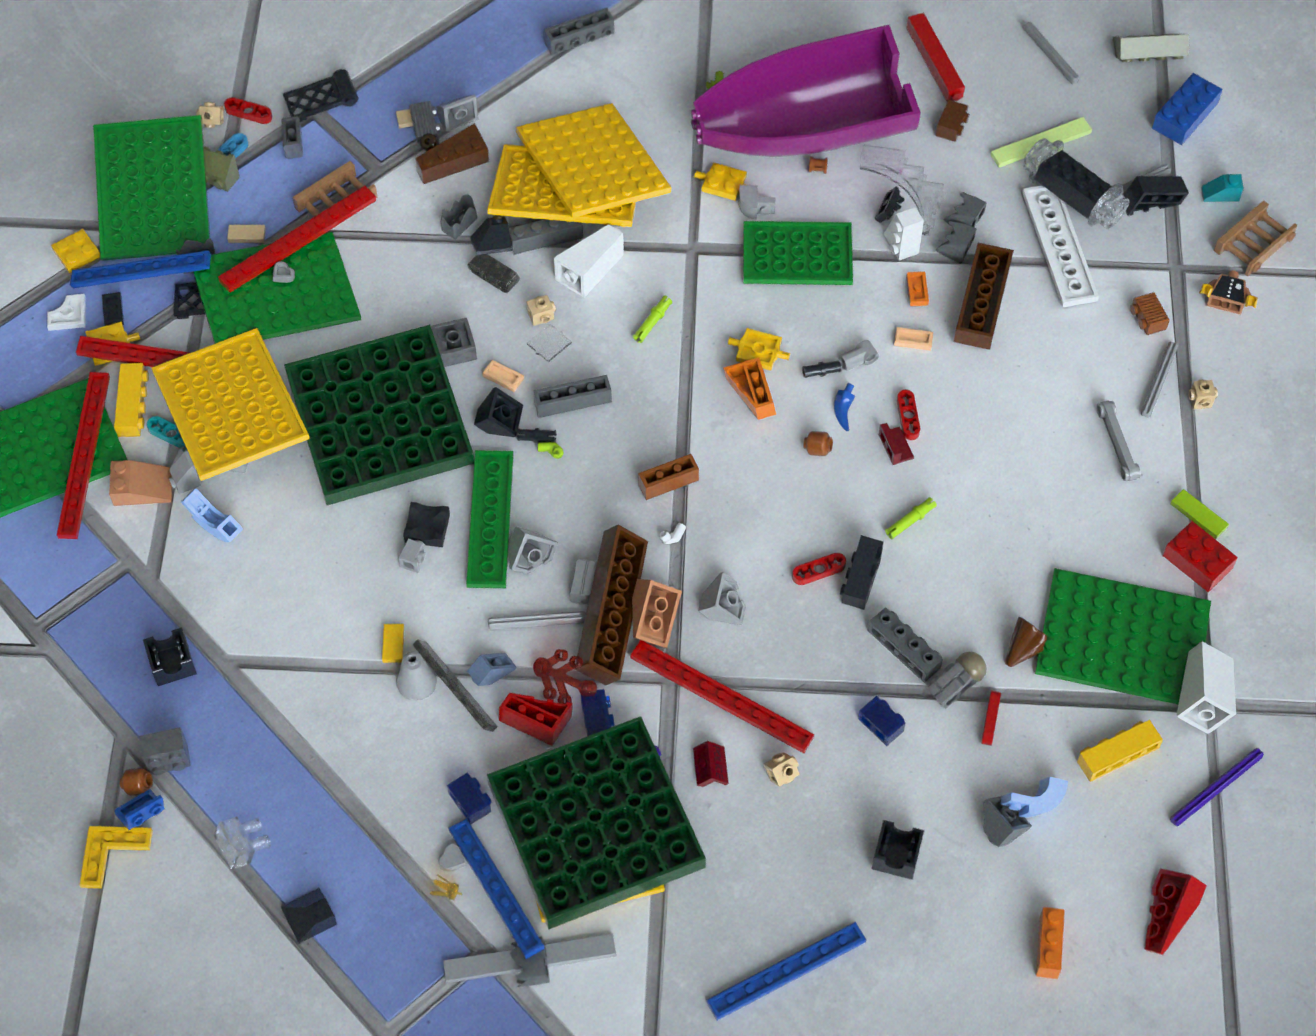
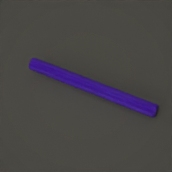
[1170,748,1264,826]

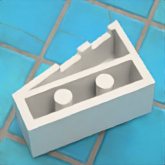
[884,207,924,260]

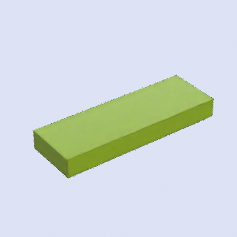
[1170,489,1229,539]

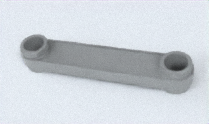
[1097,400,1141,481]

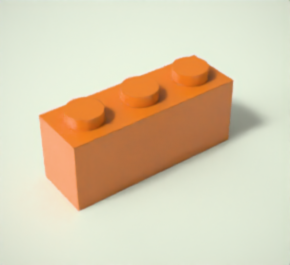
[1036,907,1065,979]

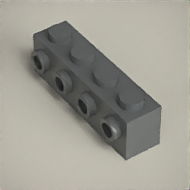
[544,8,614,55]
[509,219,583,255]
[533,375,612,418]
[867,607,943,683]

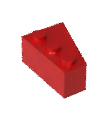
[499,693,573,746]

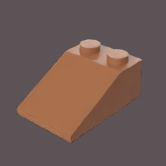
[109,460,172,506]
[632,579,682,648]

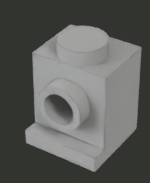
[399,538,426,573]

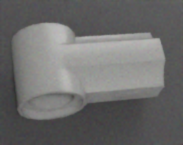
[839,340,879,371]

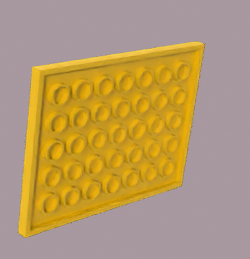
[516,103,671,218]
[488,144,636,227]
[151,328,310,481]

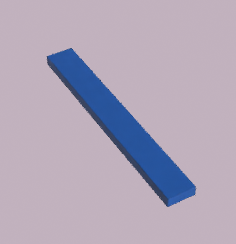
[70,250,211,288]
[448,819,545,959]
[706,922,866,1020]

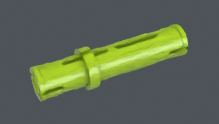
[633,295,672,343]
[885,497,937,540]

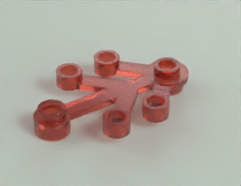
[533,649,597,704]

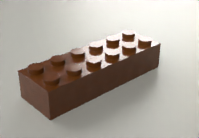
[954,243,1014,350]

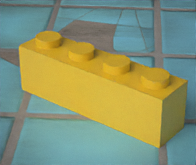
[114,363,149,437]
[1077,720,1163,782]

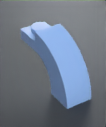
[181,488,243,542]
[1001,777,1068,817]

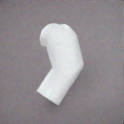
[659,523,686,545]

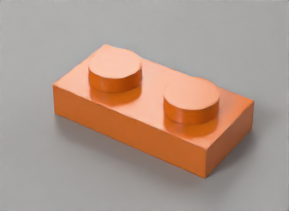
[906,272,929,306]

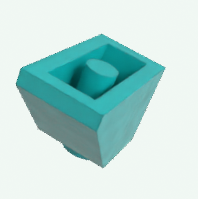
[1202,174,1244,202]

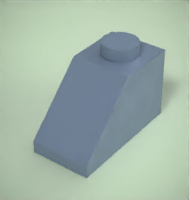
[467,653,517,686]

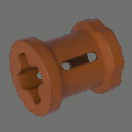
[809,156,828,174]

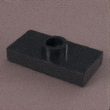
[102,292,124,326]

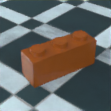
[638,454,699,500]

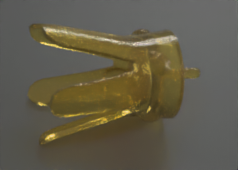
[429,874,463,900]

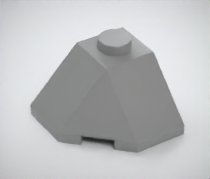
[169,447,201,494]
[509,526,558,574]
[698,572,746,625]

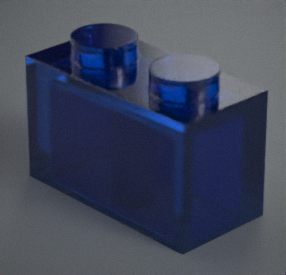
[580,689,615,736]
[858,696,906,746]
[447,772,492,825]

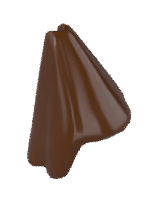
[1005,616,1047,667]

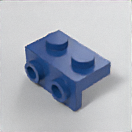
[114,789,165,830]

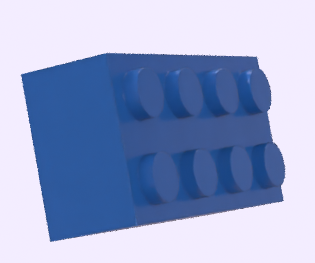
[1152,73,1223,145]

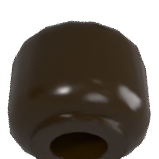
[420,133,440,151]

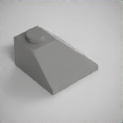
[437,94,478,132]

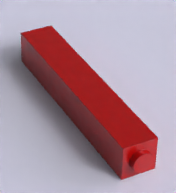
[906,12,965,102]

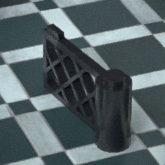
[283,69,358,122]
[173,282,205,319]

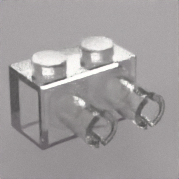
[214,817,271,870]

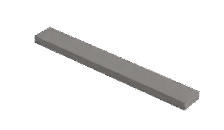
[443,934,616,983]

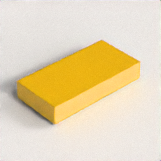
[382,624,404,663]

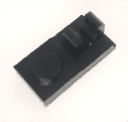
[875,186,905,223]

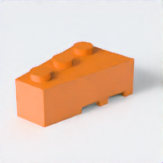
[723,357,776,420]

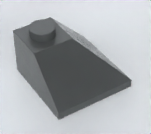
[984,795,1032,847]

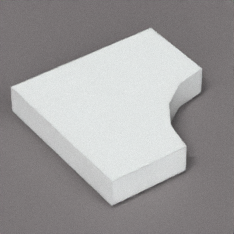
[47,294,86,331]

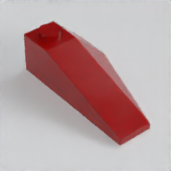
[1145,868,1207,955]

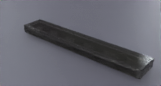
[413,639,498,732]

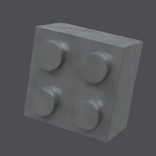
[431,317,477,367]
[139,727,191,775]

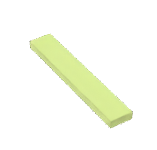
[991,117,1092,168]

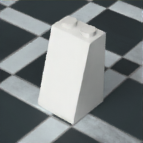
[554,224,624,298]
[1177,641,1236,734]

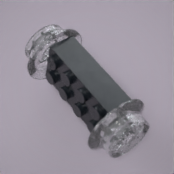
[1023,138,1129,229]

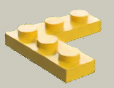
[79,826,153,888]

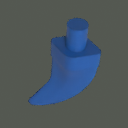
[834,383,855,431]

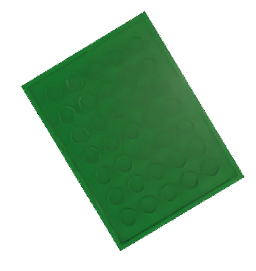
[93,115,210,261]
[193,232,361,344]
[0,378,127,518]
[1035,568,1211,705]

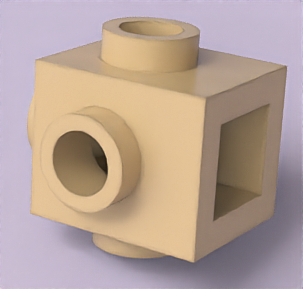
[196,102,224,128]
[526,295,556,326]
[1188,380,1218,409]
[763,752,800,787]

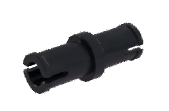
[802,360,841,378]
[517,428,557,443]

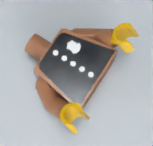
[1199,270,1258,315]

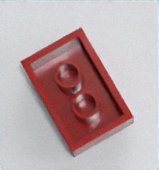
[1163,521,1238,592]

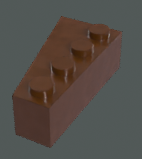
[415,123,489,184]

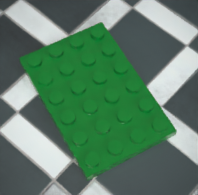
[743,221,853,285]

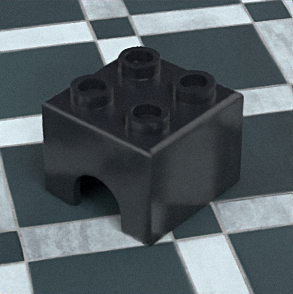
[143,627,197,686]
[872,820,924,880]

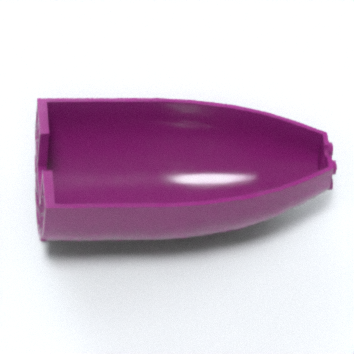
[691,25,921,157]

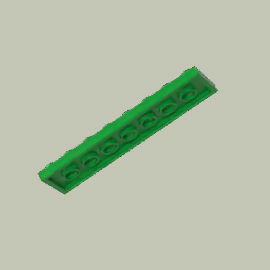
[466,450,514,588]

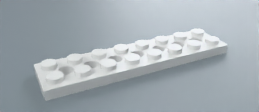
[1022,185,1099,307]

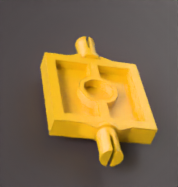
[695,162,747,201]
[85,322,141,366]
[728,328,790,371]

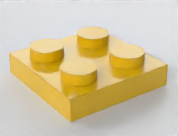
[51,229,100,273]

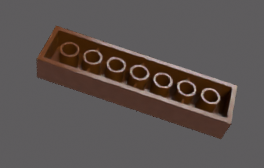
[574,525,648,686]

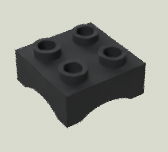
[403,502,450,548]

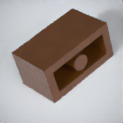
[936,99,970,142]

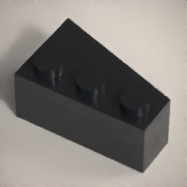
[1120,176,1189,216]
[840,535,884,610]

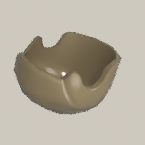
[955,652,987,682]

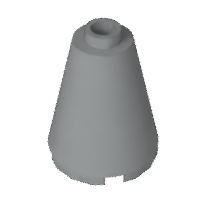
[396,652,437,700]

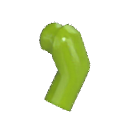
[706,71,724,90]
[538,442,564,459]

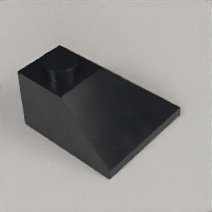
[470,216,512,255]
[474,387,523,437]
[281,888,337,944]

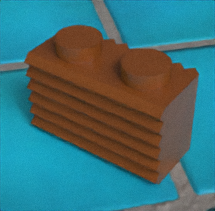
[1131,292,1170,335]

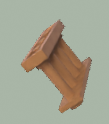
[293,161,377,217]
[1214,200,1297,276]

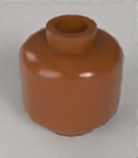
[804,431,833,456]
[120,767,153,796]

